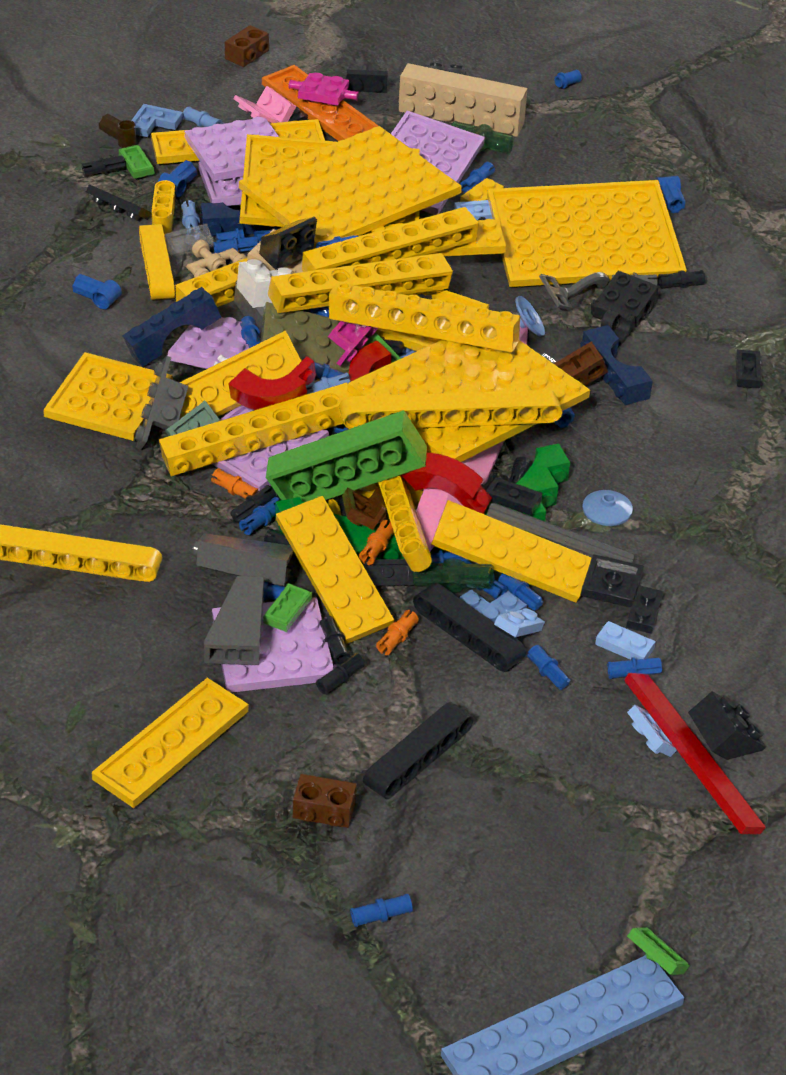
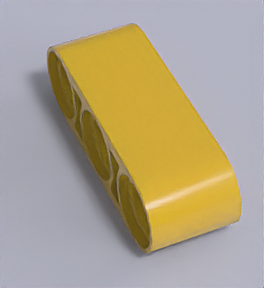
[152,180,175,236]

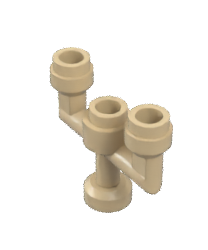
[186,240,247,278]

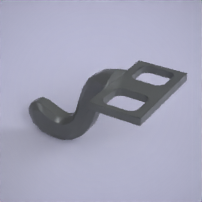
[539,272,610,310]

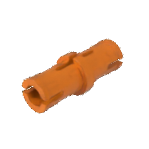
[211,468,259,499]
[359,520,394,565]
[376,610,419,655]

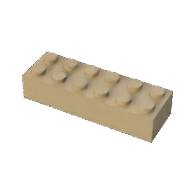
[399,63,527,137]

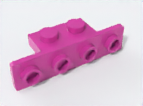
[328,321,378,366]

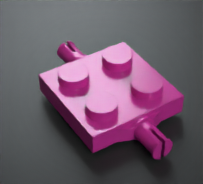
[289,73,359,105]

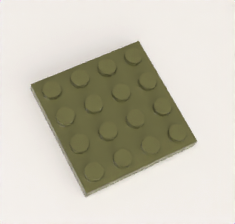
[261,302,352,382]

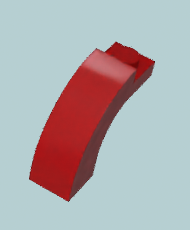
[349,340,391,382]
[228,356,316,410]
[401,452,492,514]

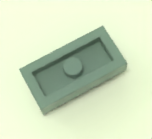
[165,400,220,436]

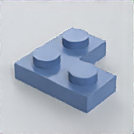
[131,104,183,137]
[459,590,527,623]

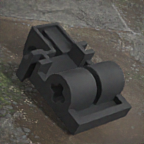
[591,270,659,346]

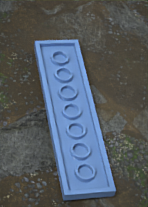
[441,955,684,1075]

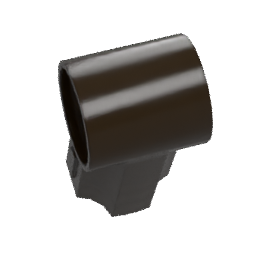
[99,114,137,148]

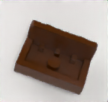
[342,487,387,530]

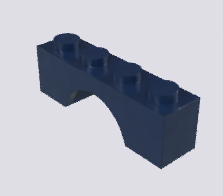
[201,202,282,237]
[122,287,221,367]
[580,325,653,405]

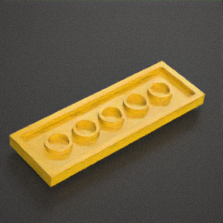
[179,330,301,420]
[276,496,394,644]
[431,500,591,603]
[92,678,249,808]

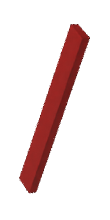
[624,673,766,834]

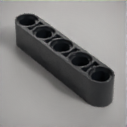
[413,583,526,672]
[363,702,474,800]

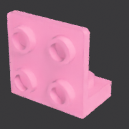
[233,86,297,123]

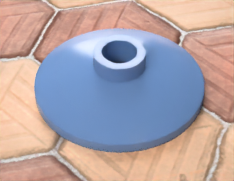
[515,296,545,337]
[582,490,633,526]

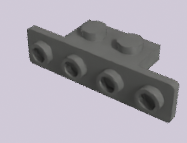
[135,355,188,450]

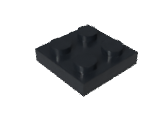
[581,554,644,608]

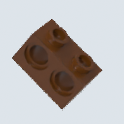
[225,25,270,67]
[554,341,608,386]
[293,774,357,828]

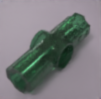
[451,121,515,154]
[413,558,495,592]

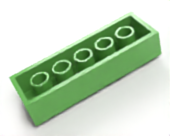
[265,410,427,502]

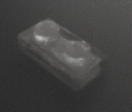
[164,224,214,258]

